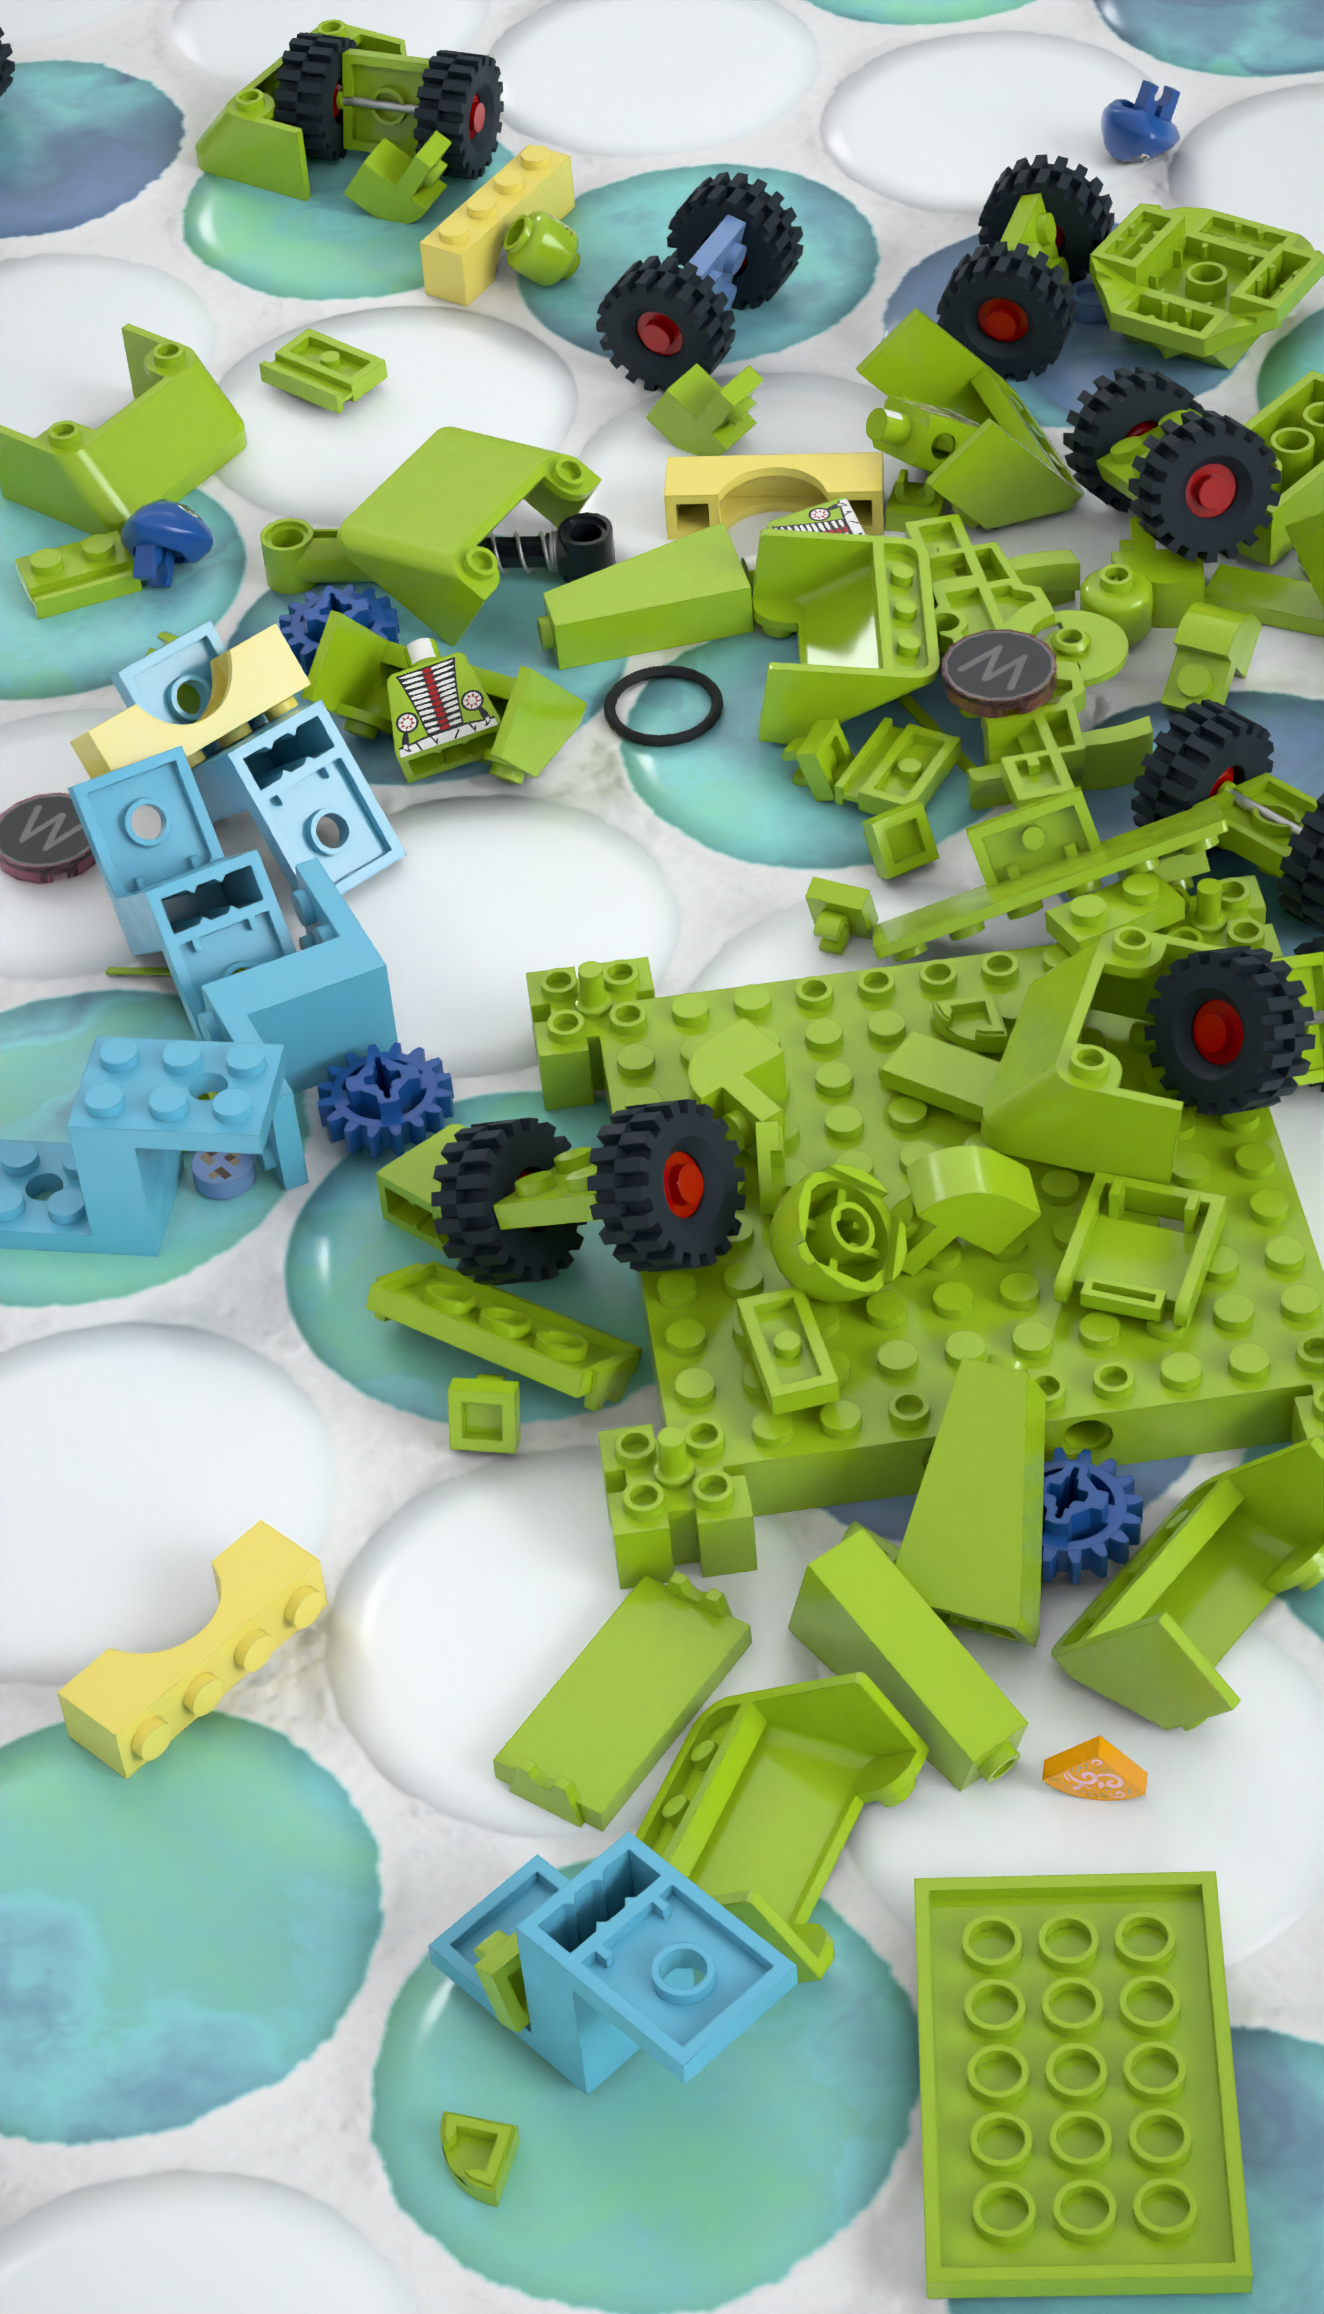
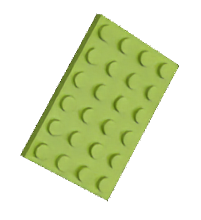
[914,1871,1253,2299]

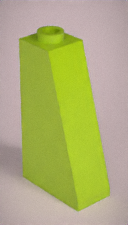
[536,523,754,670]
[895,1354,1046,1647]
[788,1528,1029,1792]

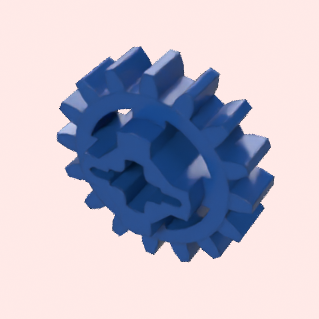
[279,584,400,676]
[317,1042,454,1158]
[1042,1447,1143,1585]

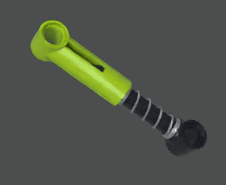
[260,512,616,595]

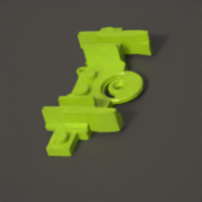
[905,513,1153,810]

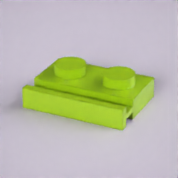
[259,328,388,414]
[14,530,142,620]
[834,717,961,815]

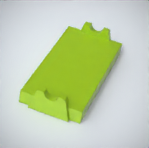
[366,1261,642,1412]
[493,1571,752,1832]

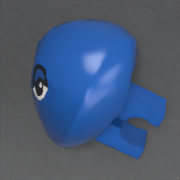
[1101,80,1181,163]
[120,499,213,588]

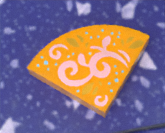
[1042,1735,1148,1801]

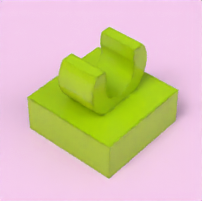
[885,469,949,532]
[781,718,854,802]
[862,801,940,879]
[805,876,879,956]
[448,1374,521,1454]
[473,1930,530,2033]

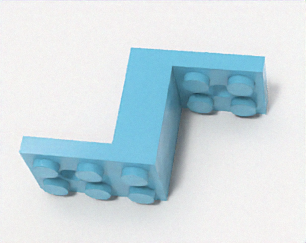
[109,620,407,895]
[67,745,297,1041]
[198,857,398,1191]
[0,1036,288,1257]
[428,1831,798,2095]

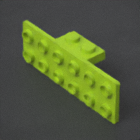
[873,786,1229,962]

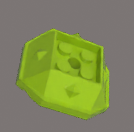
[1090,203,1324,370]

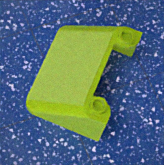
[337,426,602,646]
[752,529,940,745]
[635,1672,930,1983]

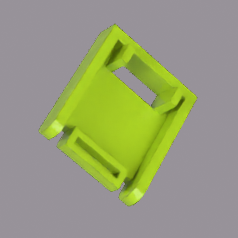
[1054,1171,1227,1328]

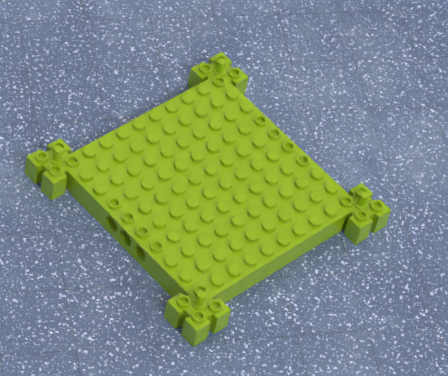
[526,875,1324,1589]

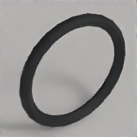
[604,665,723,747]

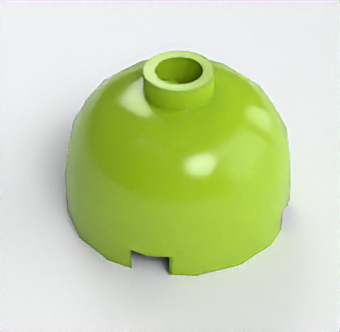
[769,1163,907,1304]

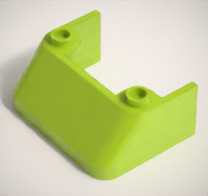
[195,19,407,201]
[856,307,1085,530]
[0,323,247,536]
[301,610,587,785]
[981,926,1225,1185]
[1051,1436,1324,1731]

